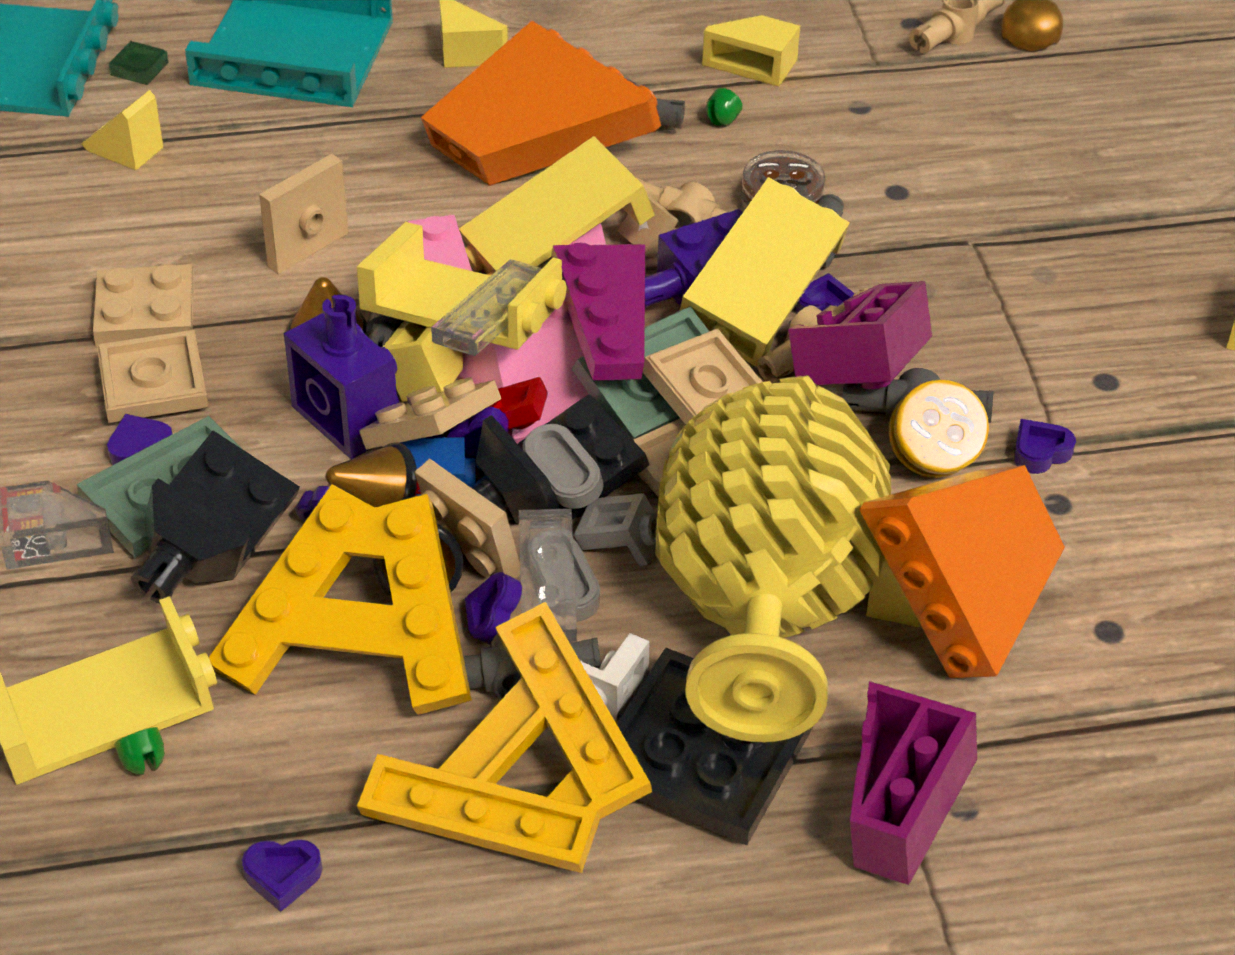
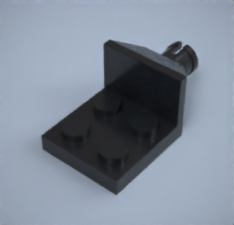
[471,394,650,530]
[131,430,300,604]

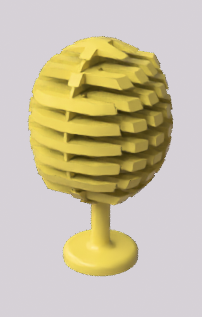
[655,375,891,742]

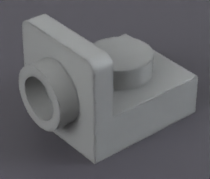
[574,493,657,566]

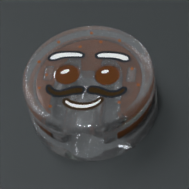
[741,150,825,210]

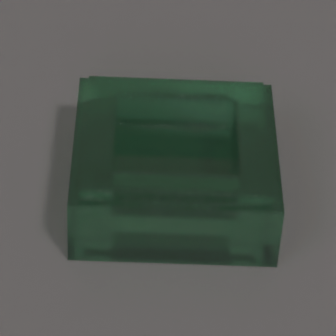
[109,41,169,85]

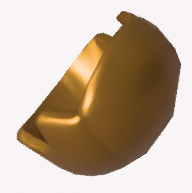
[1001,0,1064,52]

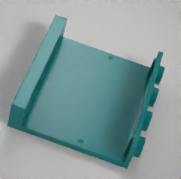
[0,0,119,117]
[185,0,393,108]

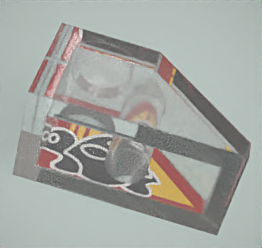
[0,480,114,570]

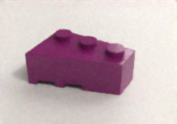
[788,281,932,389]

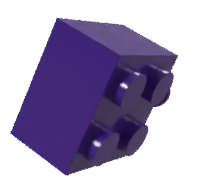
[645,208,743,308]
[284,295,399,459]

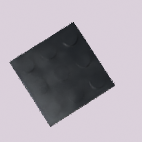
[617,647,814,845]

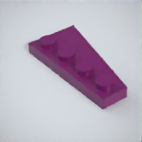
[551,243,645,380]

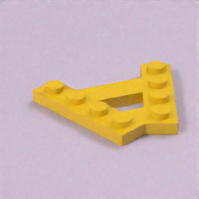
[209,484,472,715]
[357,602,652,873]

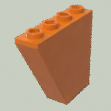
[421,21,661,186]
[859,465,1065,678]

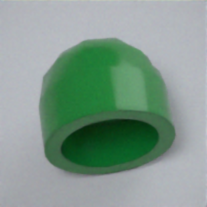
[705,88,743,126]
[114,727,165,775]

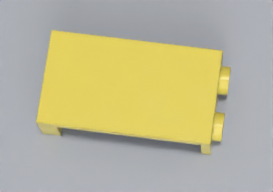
[459,136,655,282]
[680,177,850,368]
[357,222,567,350]
[0,596,217,785]

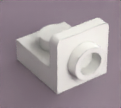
[580,633,649,722]

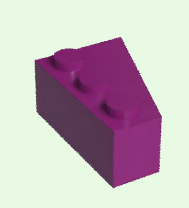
[850,681,977,885]

